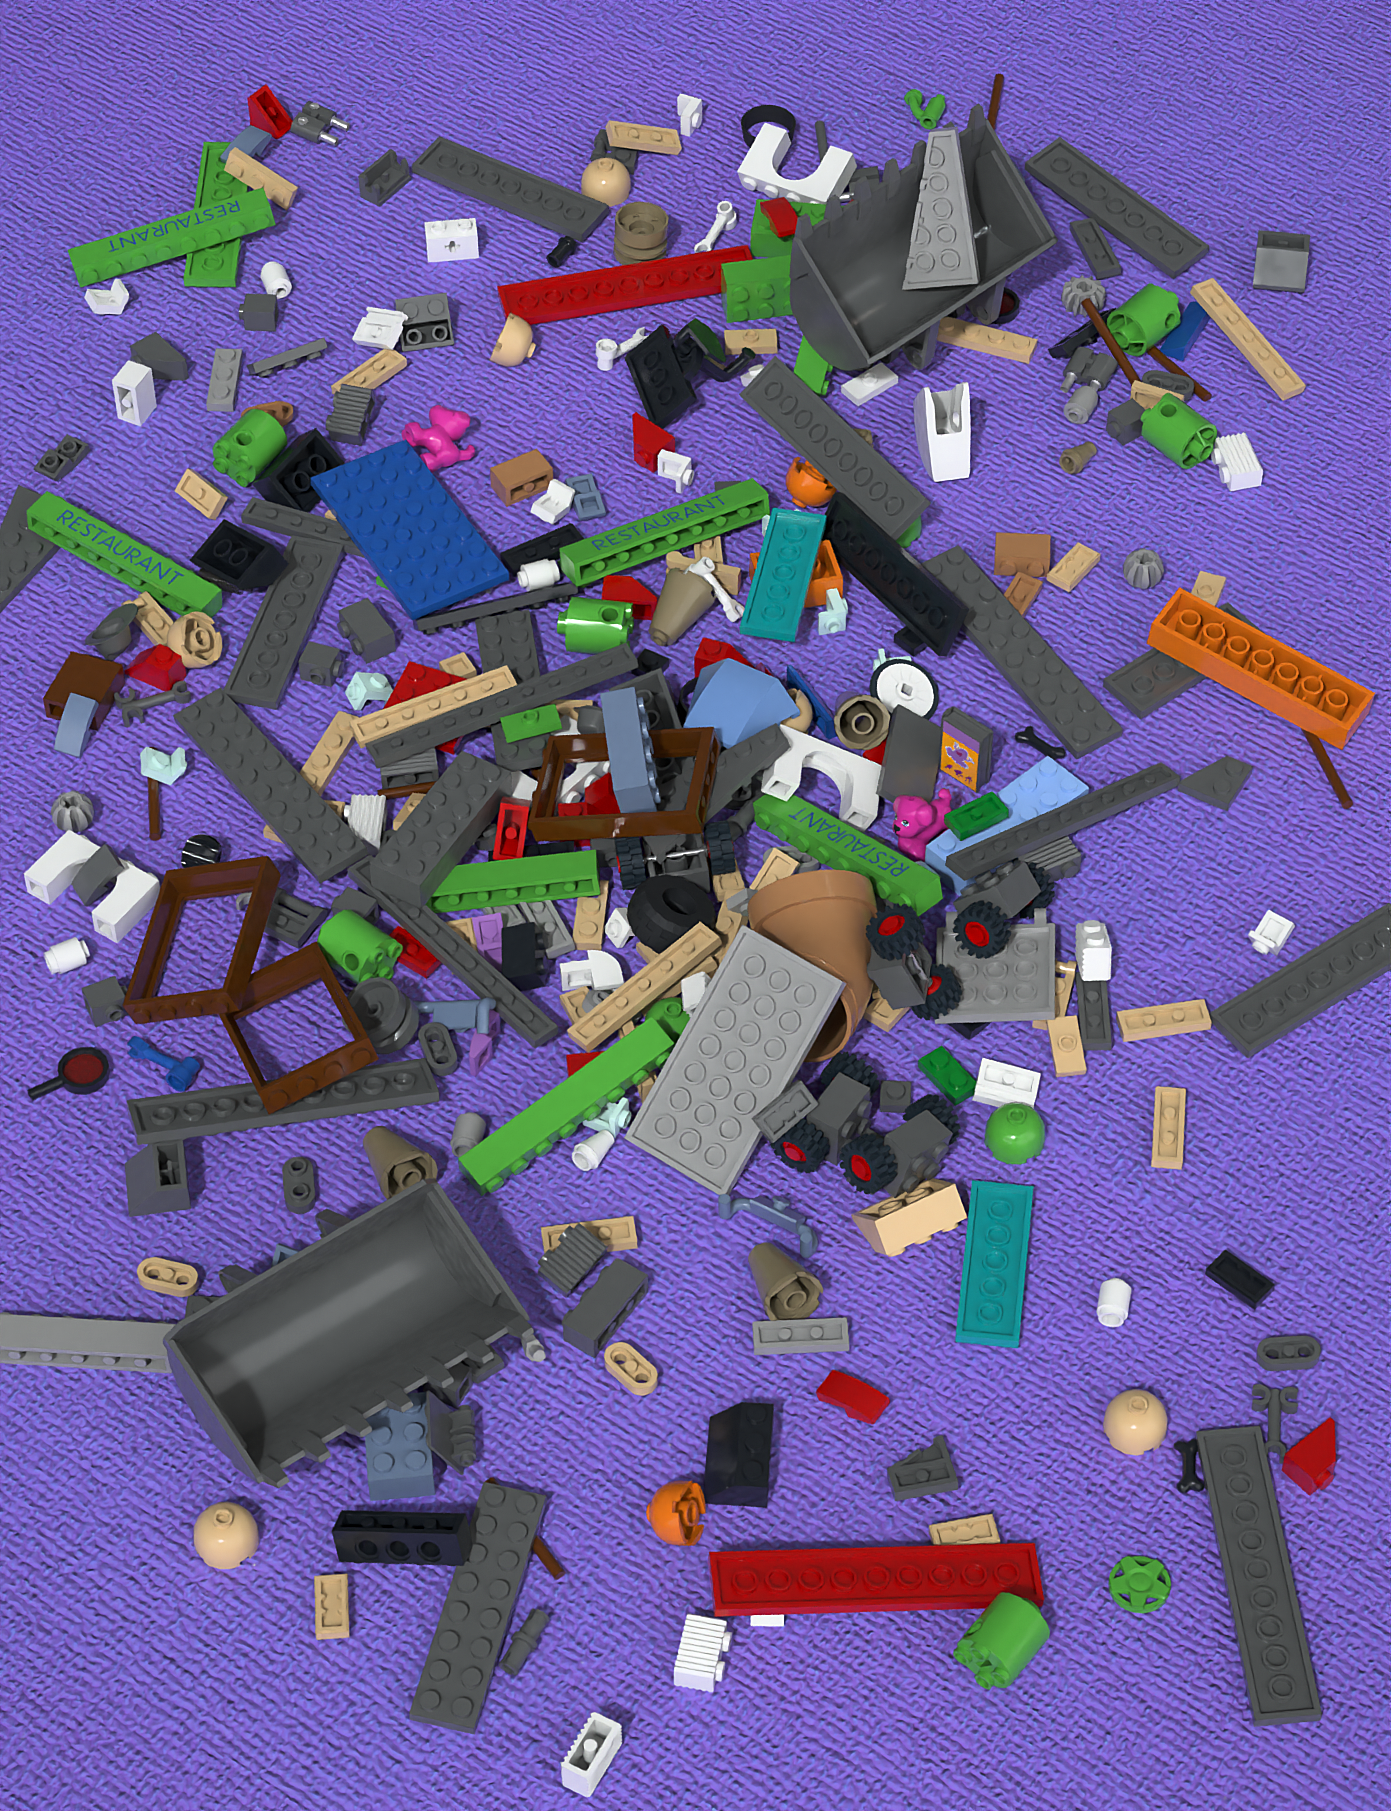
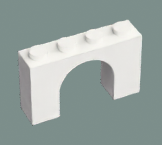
[737,123,857,204]
[511,714,611,817]
[761,724,882,833]
[24,830,160,943]

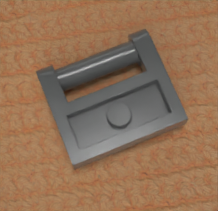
[264,887,328,949]

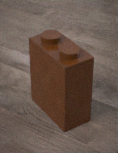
[43,651,125,731]

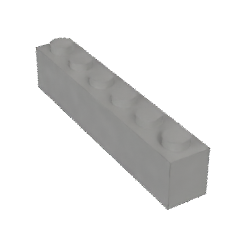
[0,1312,176,1373]

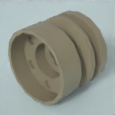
[613,202,669,265]

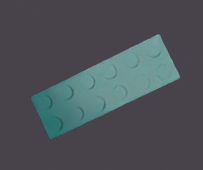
[740,508,827,642]
[955,1180,1034,1348]

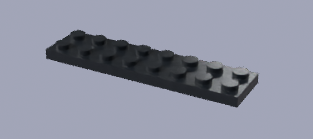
[822,492,969,657]

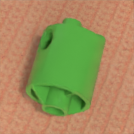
[1107,283,1181,356]
[1140,393,1217,469]
[212,409,288,487]
[557,597,634,654]
[317,909,403,985]
[953,1592,1050,1690]

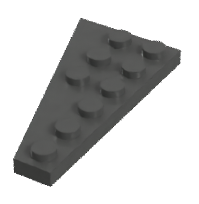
[0,485,61,613]
[642,723,790,864]

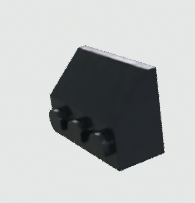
[252,428,345,513]
[190,519,289,590]
[703,1402,774,1508]

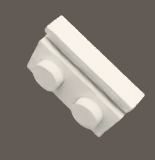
[352,307,409,350]
[972,1058,1041,1109]

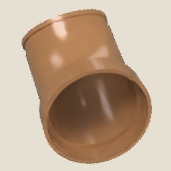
[747,870,878,1062]

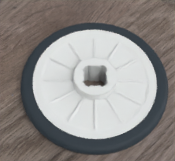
[870,659,939,721]

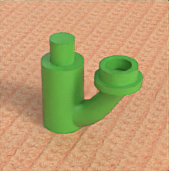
[904,89,946,130]

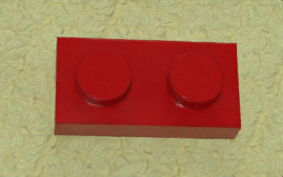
[389,926,441,979]

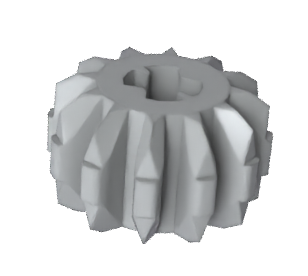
[1061,274,1106,317]

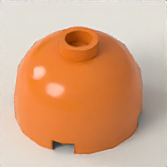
[785,457,838,508]
[646,1480,706,1546]

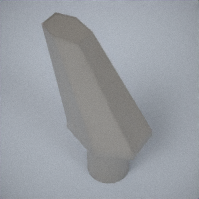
[520,1334,546,1362]

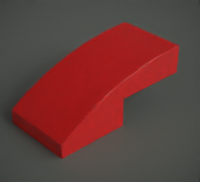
[760,197,798,238]
[816,1369,890,1424]

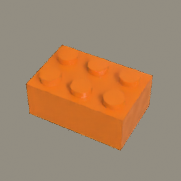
[749,540,843,608]

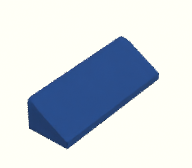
[1160,301,1211,361]
[786,665,837,740]

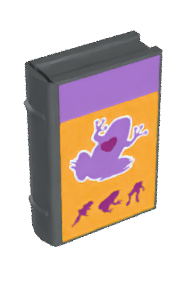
[938,706,993,793]

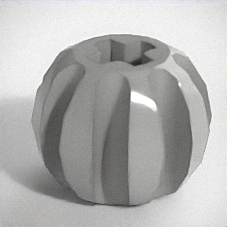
[1123,548,1164,590]
[51,790,94,832]

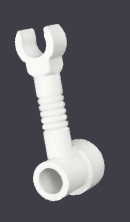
[694,201,737,253]
[595,327,650,371]
[683,557,745,622]

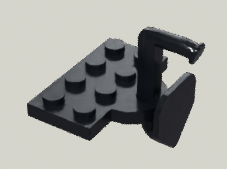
[624,318,756,429]

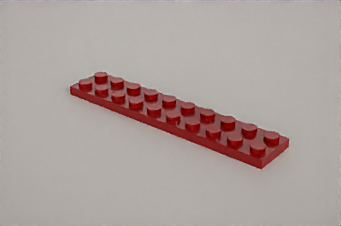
[497,245,753,325]
[708,1543,1044,1617]

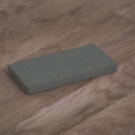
[876,704,941,803]

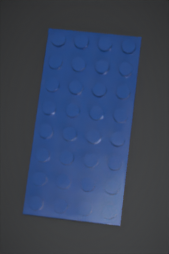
[310,439,509,620]

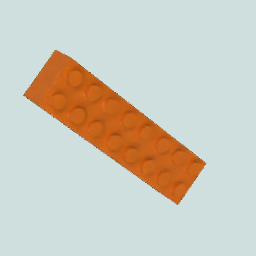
[1147,587,1375,750]

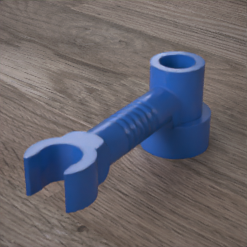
[127,1036,200,1092]

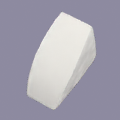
[913,382,971,482]

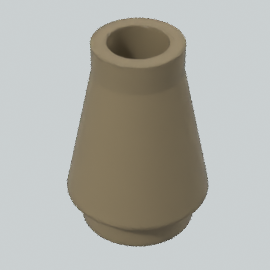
[1059,441,1097,474]

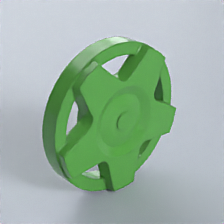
[1108,1556,1171,1613]

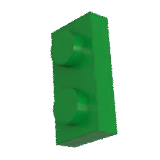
[944,791,1009,841]
[918,1046,976,1106]

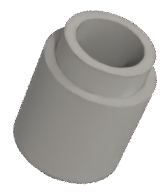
[1063,386,1098,424]
[450,1112,486,1158]

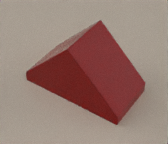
[247,84,293,139]

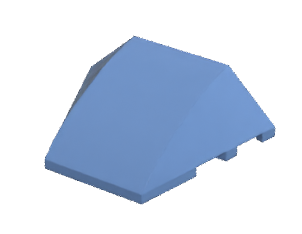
[684,658,800,749]

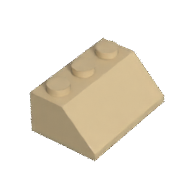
[851,1178,967,1257]

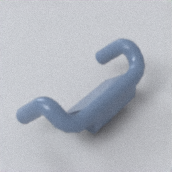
[413,997,496,1034]
[718,1194,818,1258]

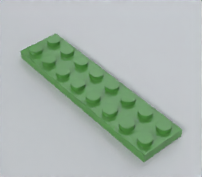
[183,142,253,287]

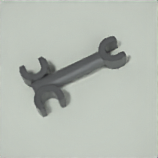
[114,681,191,728]
[1251,1384,1298,1464]

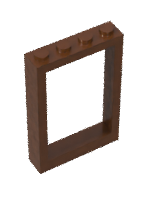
[527,726,721,842]
[122,856,281,1024]
[219,942,379,1114]

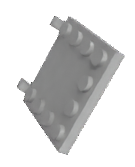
[935,908,1056,1024]

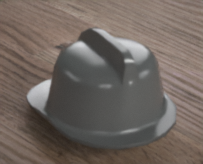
[84,603,138,661]
[573,705,605,734]

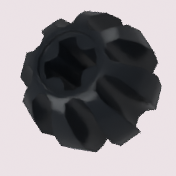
[181,834,222,868]

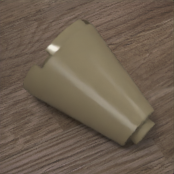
[648,568,717,646]
[834,691,890,750]
[363,1126,438,1200]
[748,1242,823,1321]

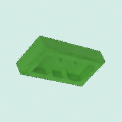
[500,704,562,743]

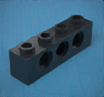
[332,1510,473,1566]

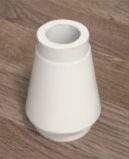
[572,1130,614,1171]

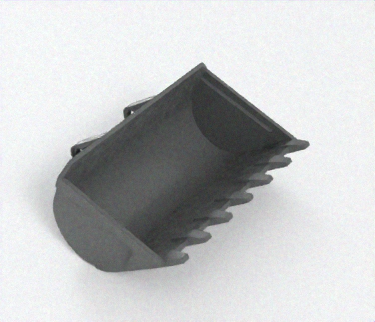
[789,104,1058,371]
[163,1178,534,1488]

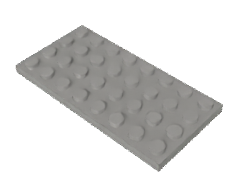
[624,925,847,1195]

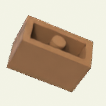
[490,449,553,507]
[994,532,1051,577]

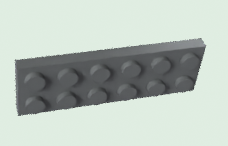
[1103,602,1264,719]

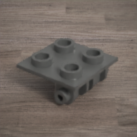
[424,1391,476,1475]

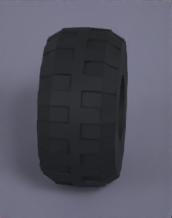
[626,874,717,954]

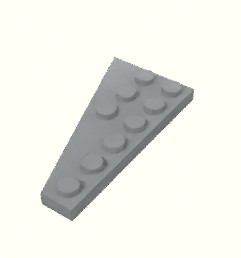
[902,127,980,290]

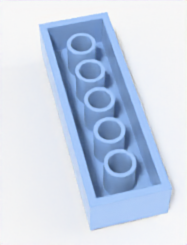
[925,756,1089,896]

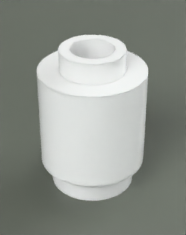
[260,262,292,299]
[517,559,560,591]
[43,937,90,974]
[1096,1278,1132,1327]

